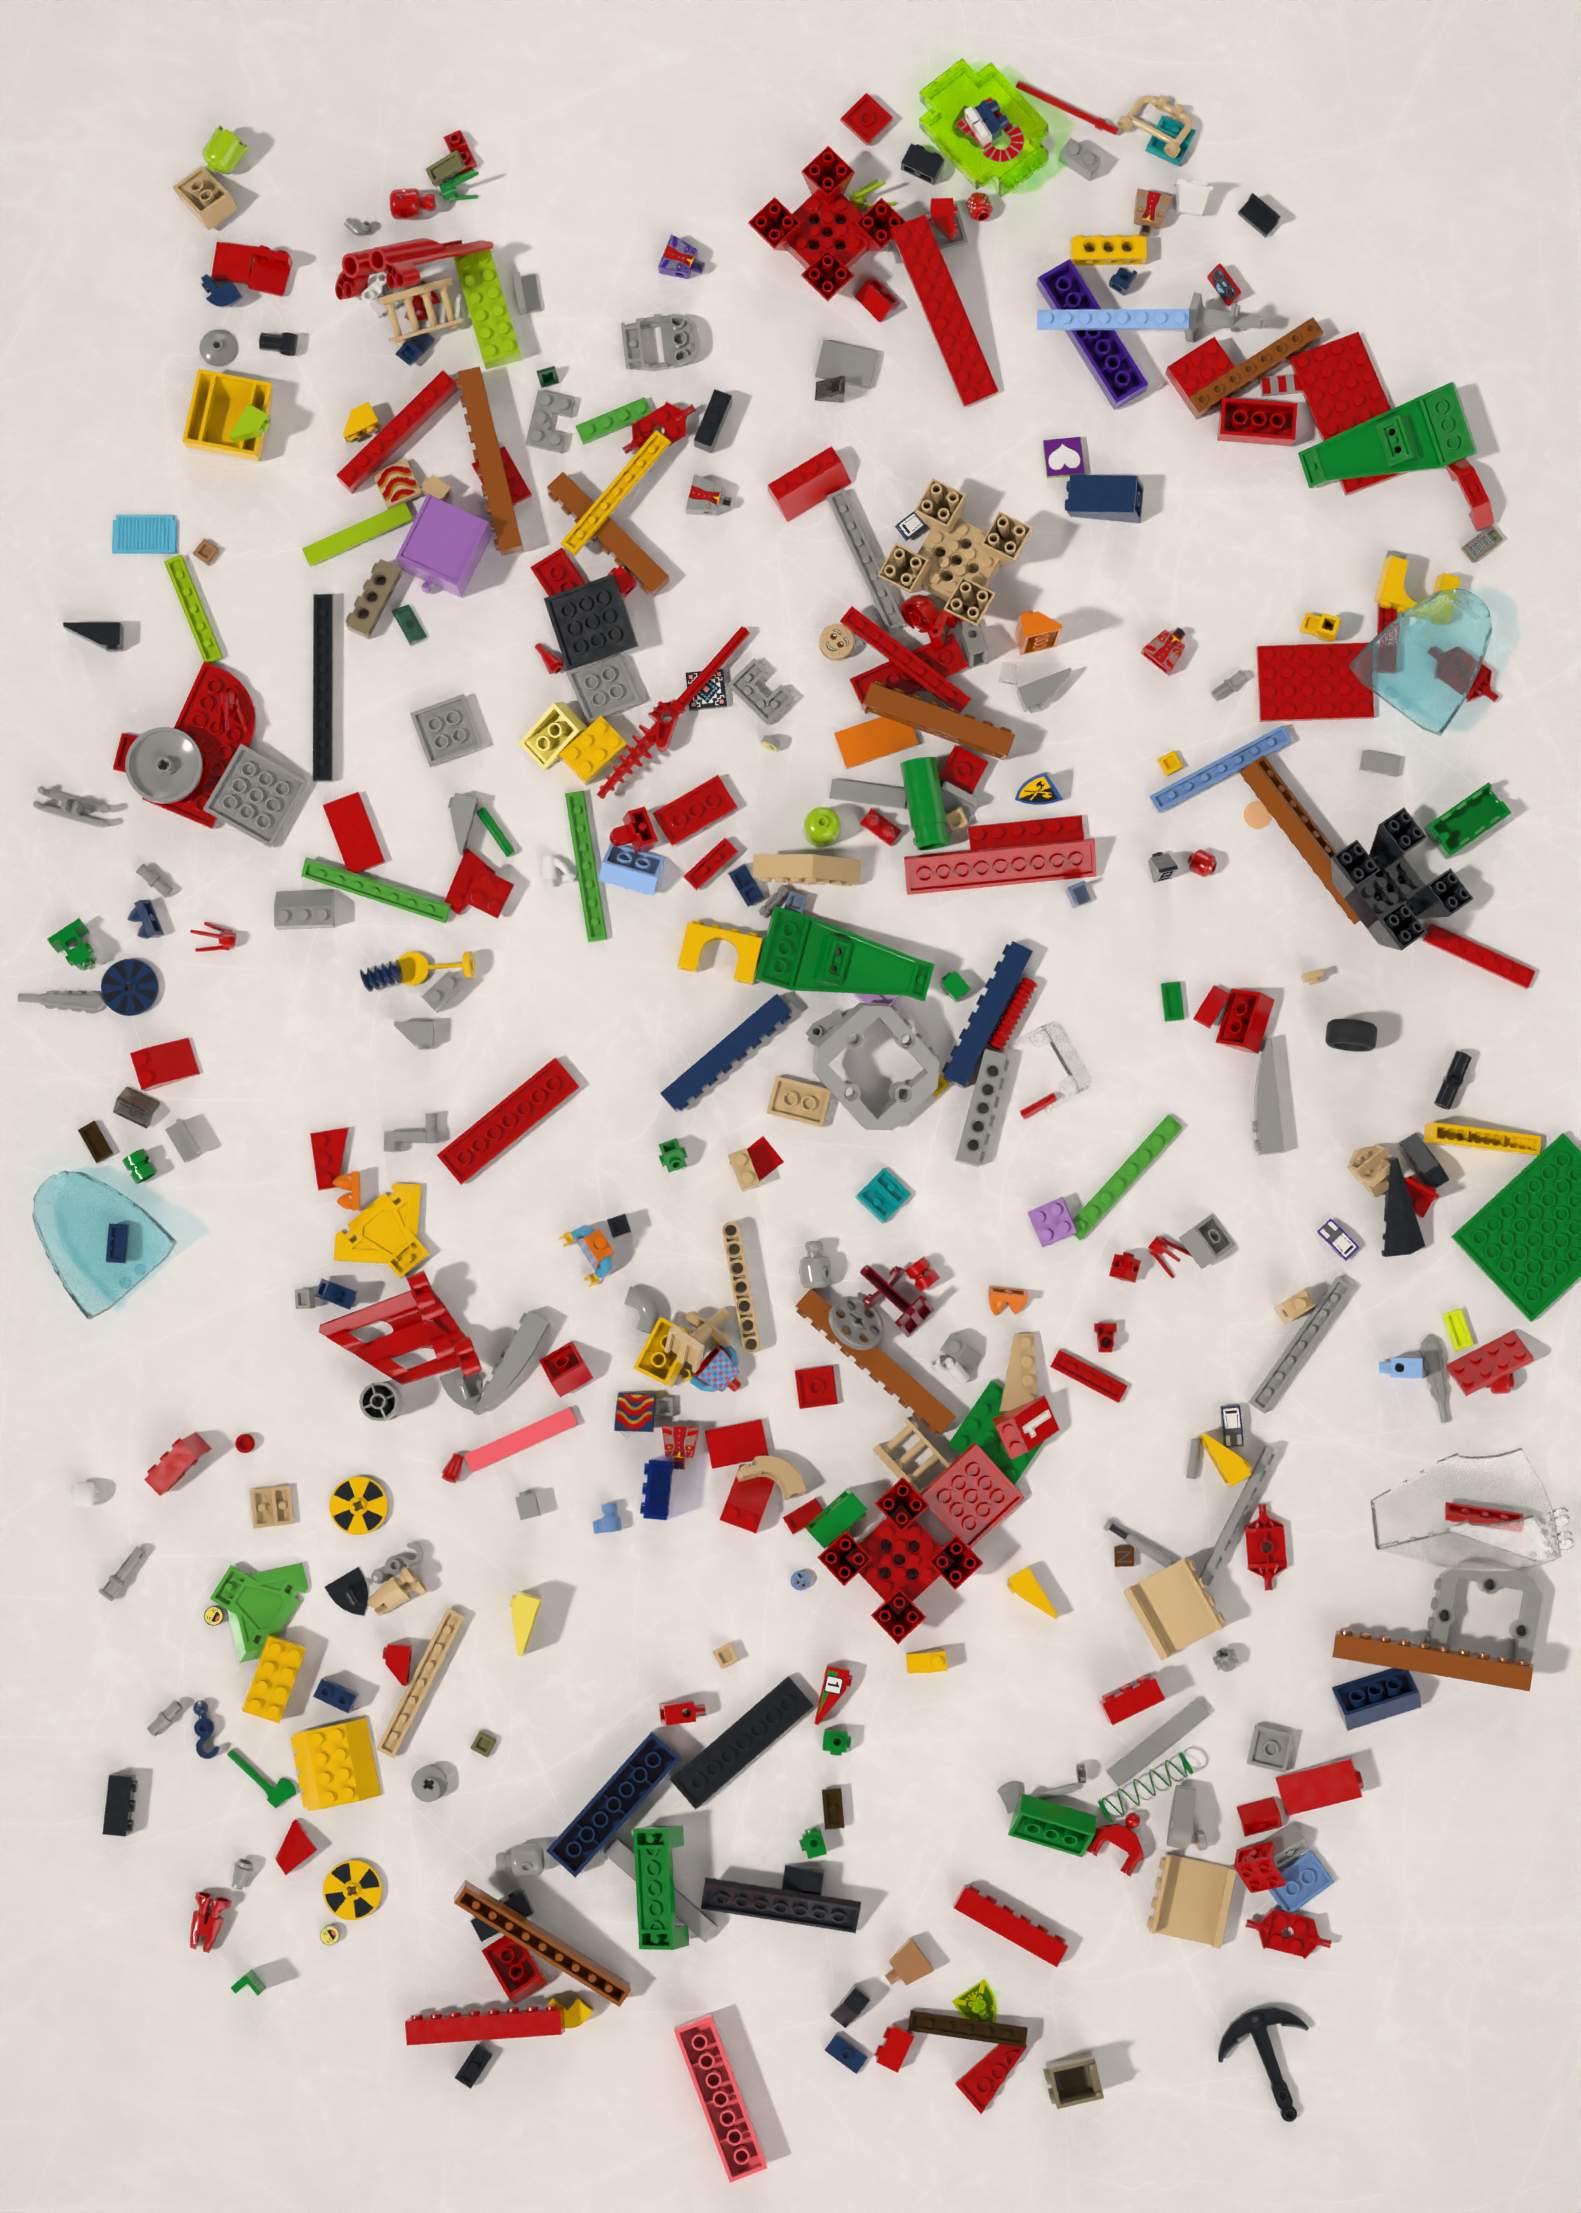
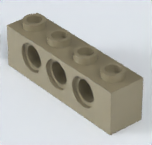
[346,559,403,640]

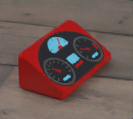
[1207,263,1241,306]

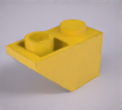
[343,402,380,443]

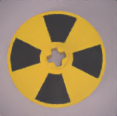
[329,1476,388,1535]
[323,1860,382,1920]

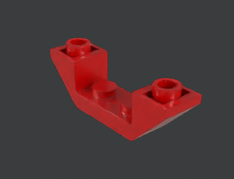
[1446,459,1494,532]

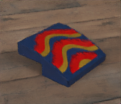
[614,1392,657,1432]

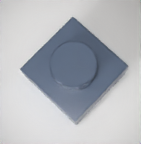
[784,891,808,914]

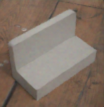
[512,272,542,315]
[941,781,979,820]
[165,1118,202,1163]
[1261,1822,1310,1868]

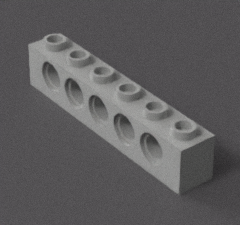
[955,1049,1010,1167]

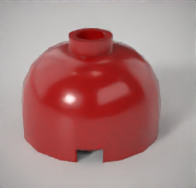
[900,594,938,633]

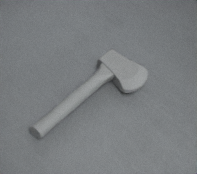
[997,1783,1077,1814]

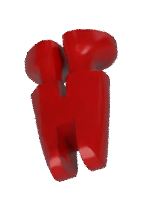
[190,1892,232,1953]

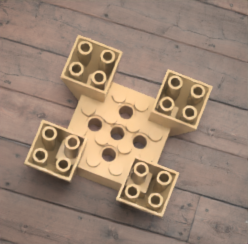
[877,478,1033,627]

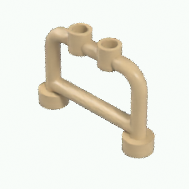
[1117,95,1192,158]

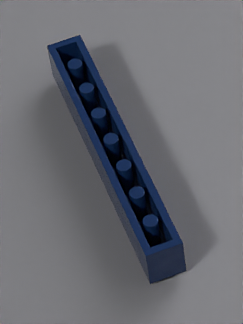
[942,941,1033,1088]
[660,994,792,1112]

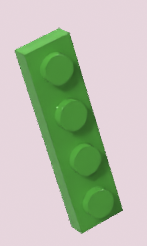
[576,397,651,445]

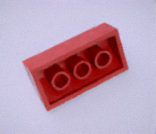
[768,446,851,522]

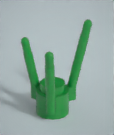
[440,169,479,202]

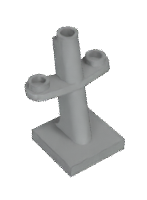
[1184,292,1263,342]

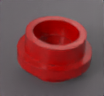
[235,1434,255,1453]

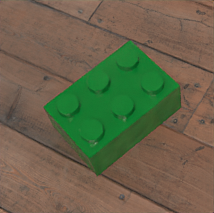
[805,1488,868,1549]

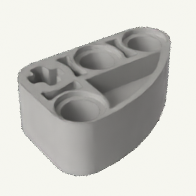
[1167,1785,1196,1849]

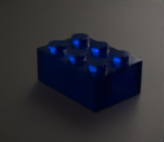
[640,1460,673,1520]

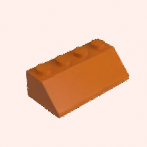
[1015,610,1063,655]

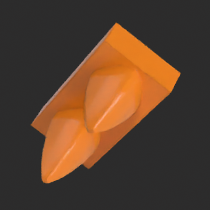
[333,1171,360,1211]
[988,1286,1028,1316]

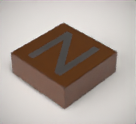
[1114,1547,1134,1567]

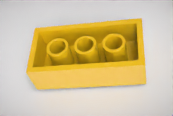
[241,1634,306,1723]

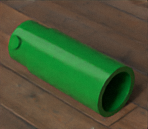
[900,757,950,851]

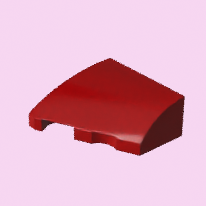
[275,1819,318,1875]

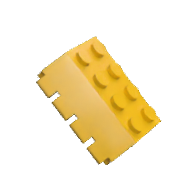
[290,1718,381,1811]

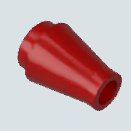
[441,1453,464,1484]

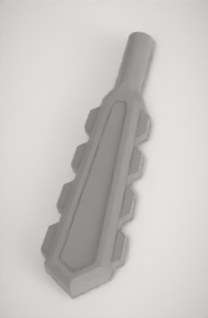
[18,991,106,1014]
[1420,1335,1449,1423]

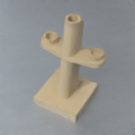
[664,1308,731,1373]

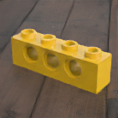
[1070,234,1147,266]

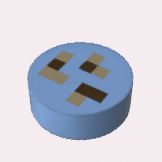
[790,1571,810,1591]

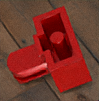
[609,806,658,854]

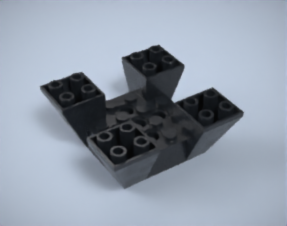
[1331,808,1474,951]

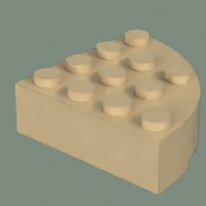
[753,854,861,886]

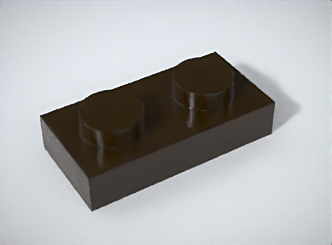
[822,1788,844,1830]

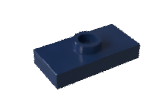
[106,1224,129,1264]
[824,2034,868,2074]

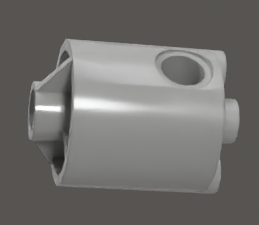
[359,1382,402,1421]

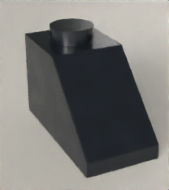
[830,1984,870,2028]

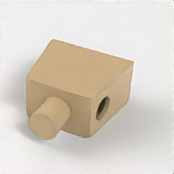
[1274,1288,1315,1324]

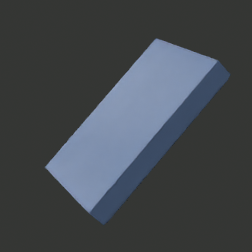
[1268,1849,1334,1913]

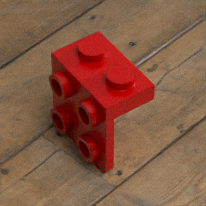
[247,245,293,297]

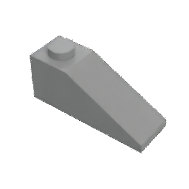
[1016,667,1072,713]
[448,793,479,856]

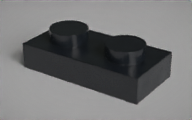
[455,2043,493,2089]

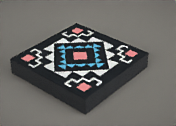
[686,669,727,711]

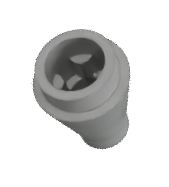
[231,1858,253,1890]

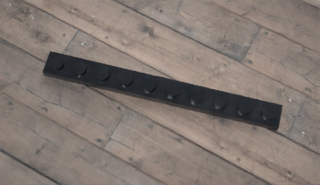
[313,594,333,782]

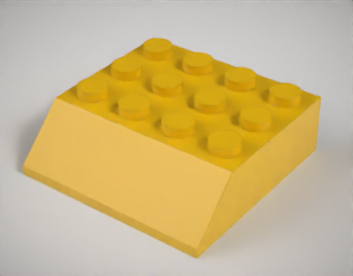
[182,369,273,462]

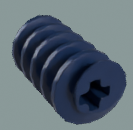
[360,959,403,992]

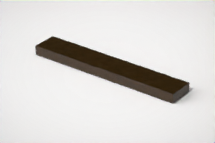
[908,2010,1028,2048]

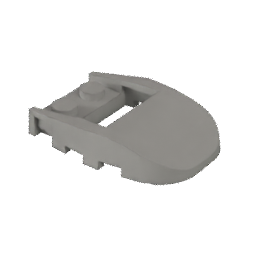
[621,314,699,371]

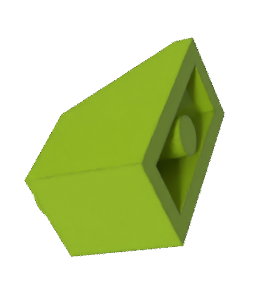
[229,404,271,443]

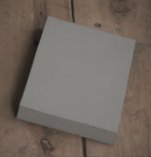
[815,339,878,389]

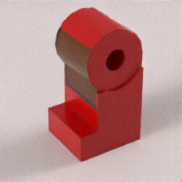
[928,609,958,647]

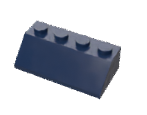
[1332,1668,1422,1731]

